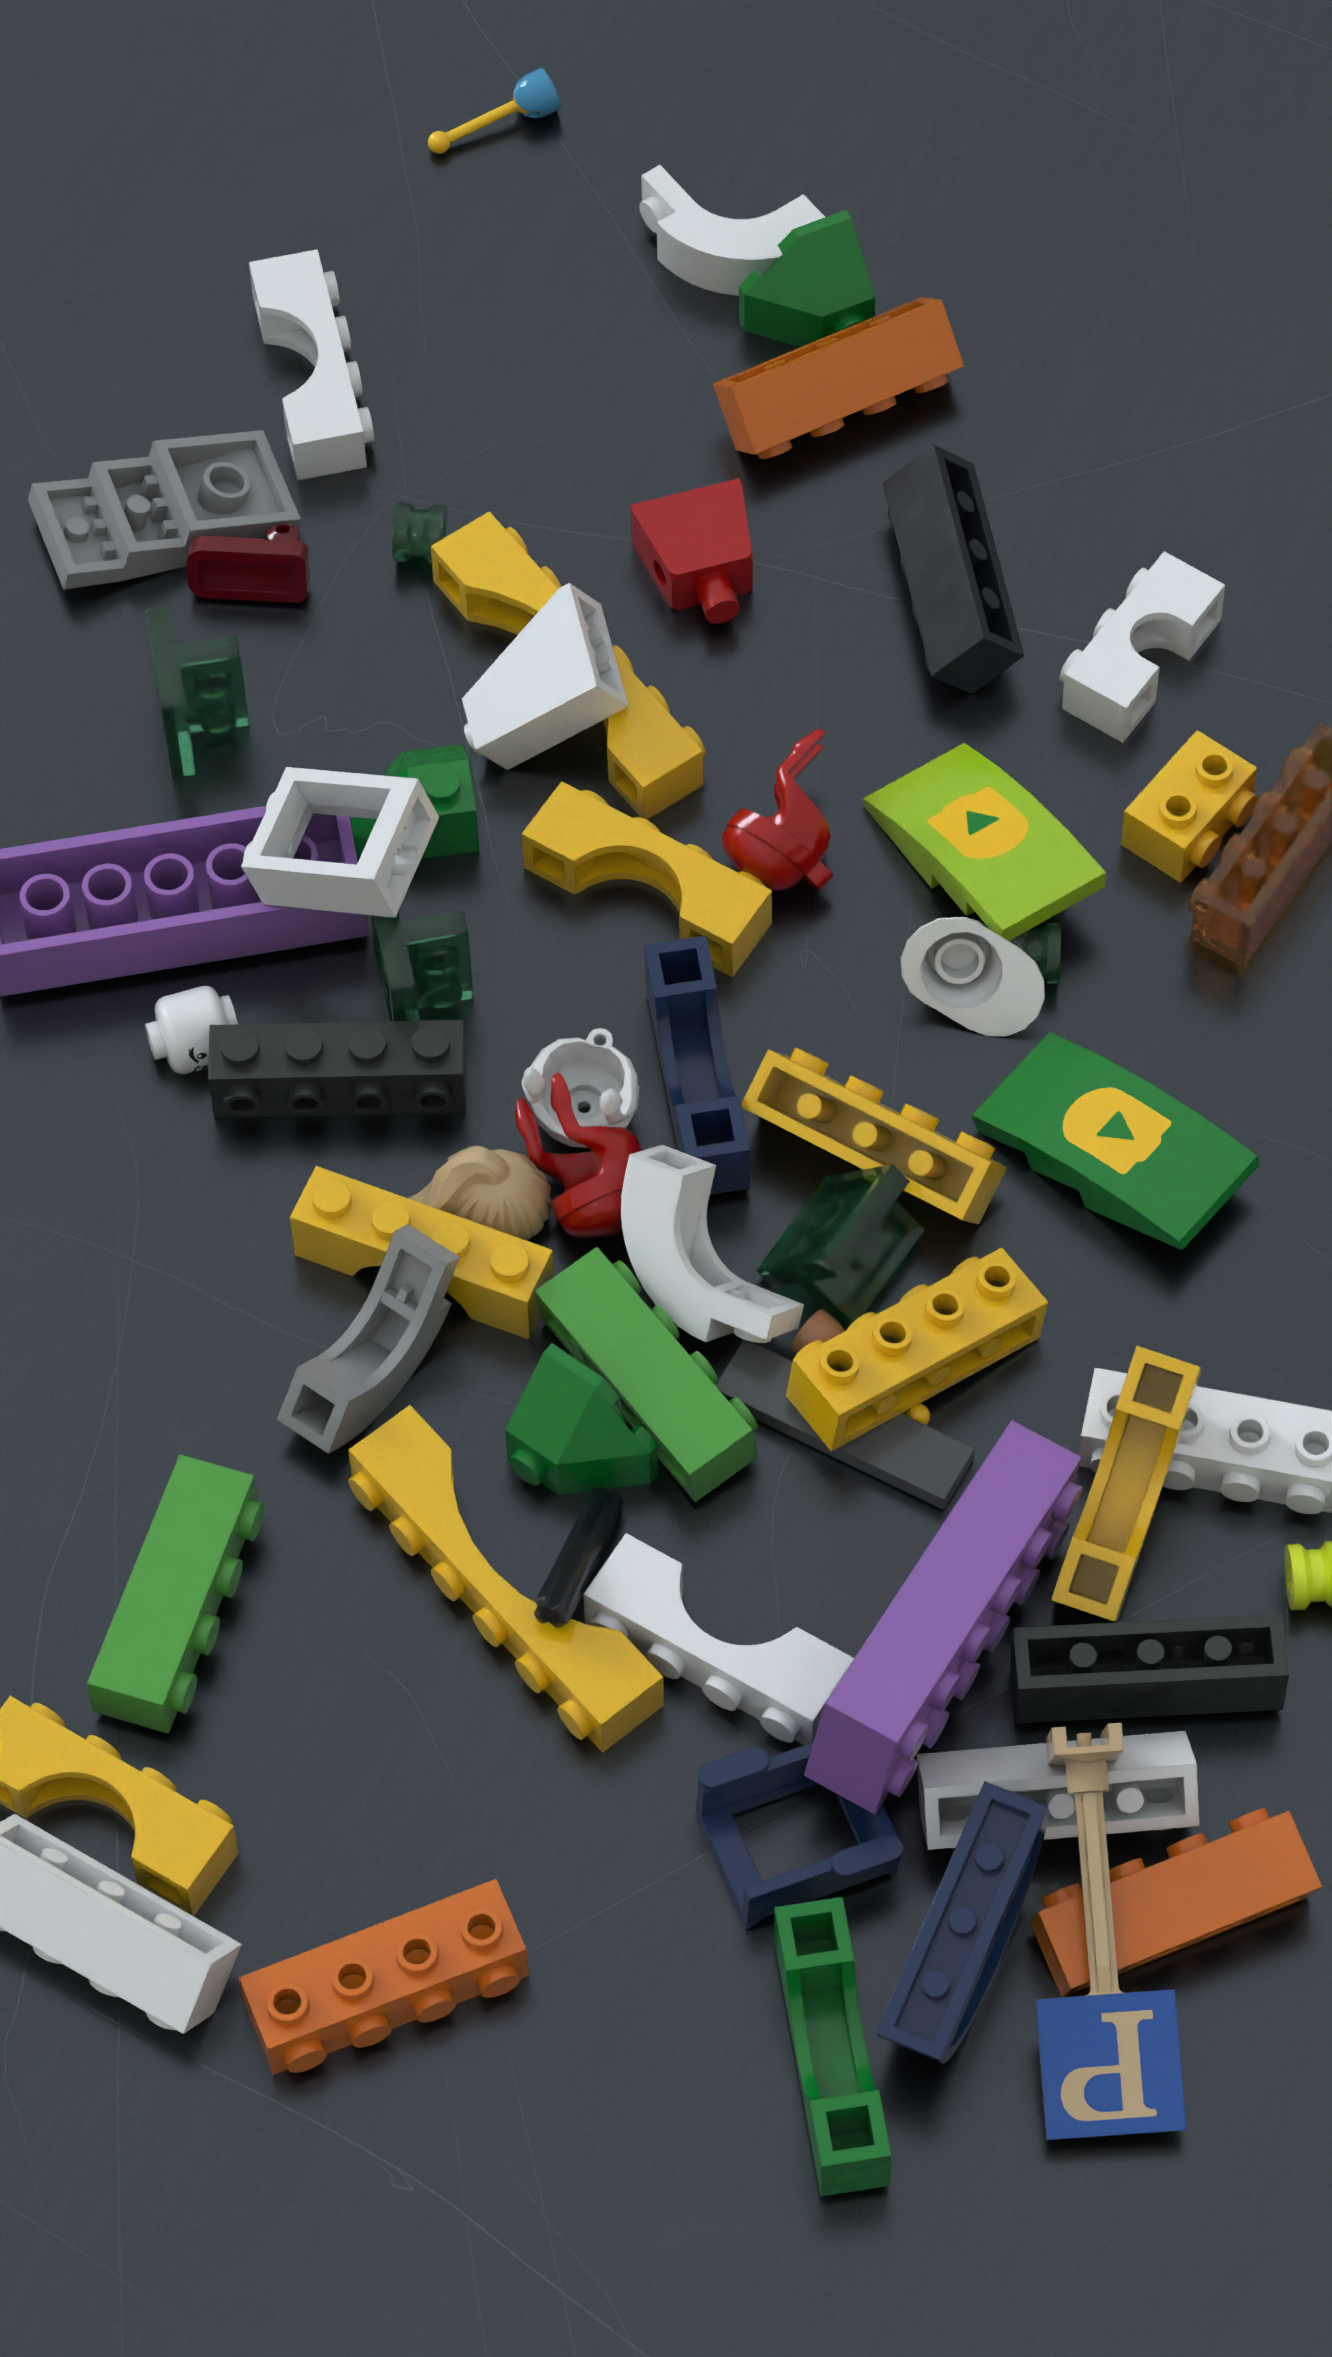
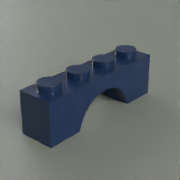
[644,936,750,1195]

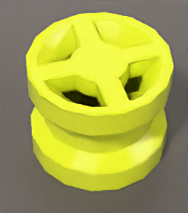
[1284,1541,1332,1610]

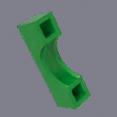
[774,1897,891,2197]

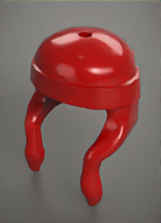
[721,729,834,892]
[515,1073,642,1239]

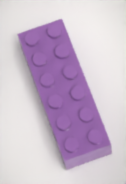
[0,806,369,997]
[804,1420,1082,1814]

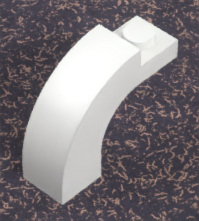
[639,165,825,296]
[621,1145,804,1343]

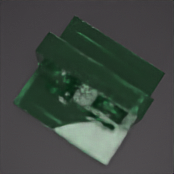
[145,605,249,778]
[370,910,474,1021]
[756,1164,924,1327]

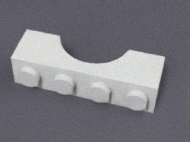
[249,249,375,481]
[583,1533,854,1745]

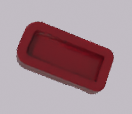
[186,524,310,603]

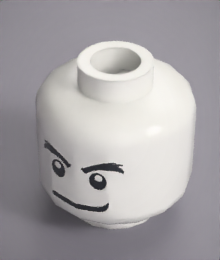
[145,986,238,1074]

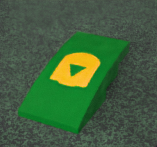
[971,1032,1260,1250]

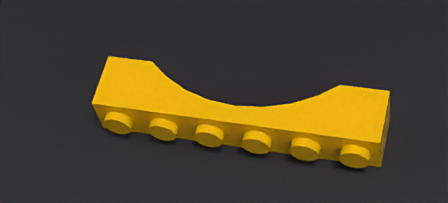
[431,511,706,820]
[348,1405,664,1753]

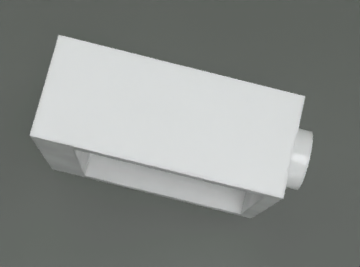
[241,767,439,918]

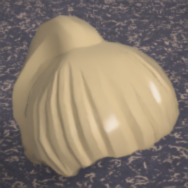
[408,1146,551,1241]

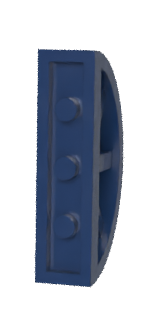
[876,1781,1049,2063]

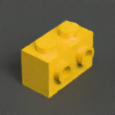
[1121,730,1258,883]

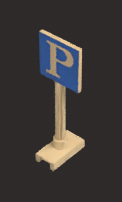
[1035,1723,1186,2140]

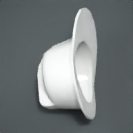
[901,917,1045,1036]

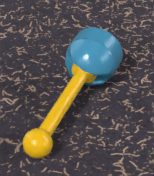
[428,68,561,154]

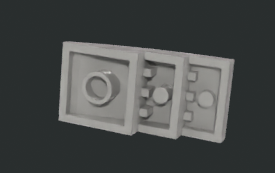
[28,430,301,590]

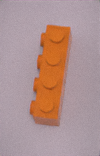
[713,297,964,459]
[1029,1807,1322,1997]
[239,1879,529,2075]

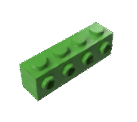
[535,1247,758,1502]
[87,1454,265,1734]

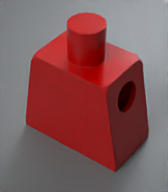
[630,478,753,624]

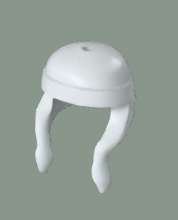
[521,1028,639,1148]

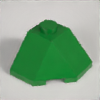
[739,210,876,347]
[350,744,480,861]
[505,1343,658,1495]

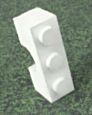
[1060,551,1225,743]

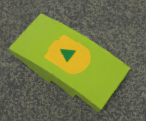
[863,743,1106,941]

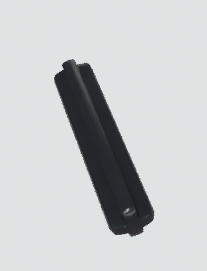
[534,1487,624,1628]

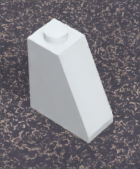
[462,583,629,770]

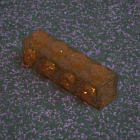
[1188,722,1332,967]

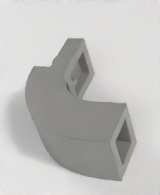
[277,1224,460,1454]

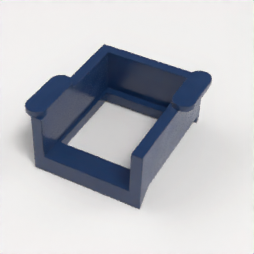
[695,1742,903,1930]

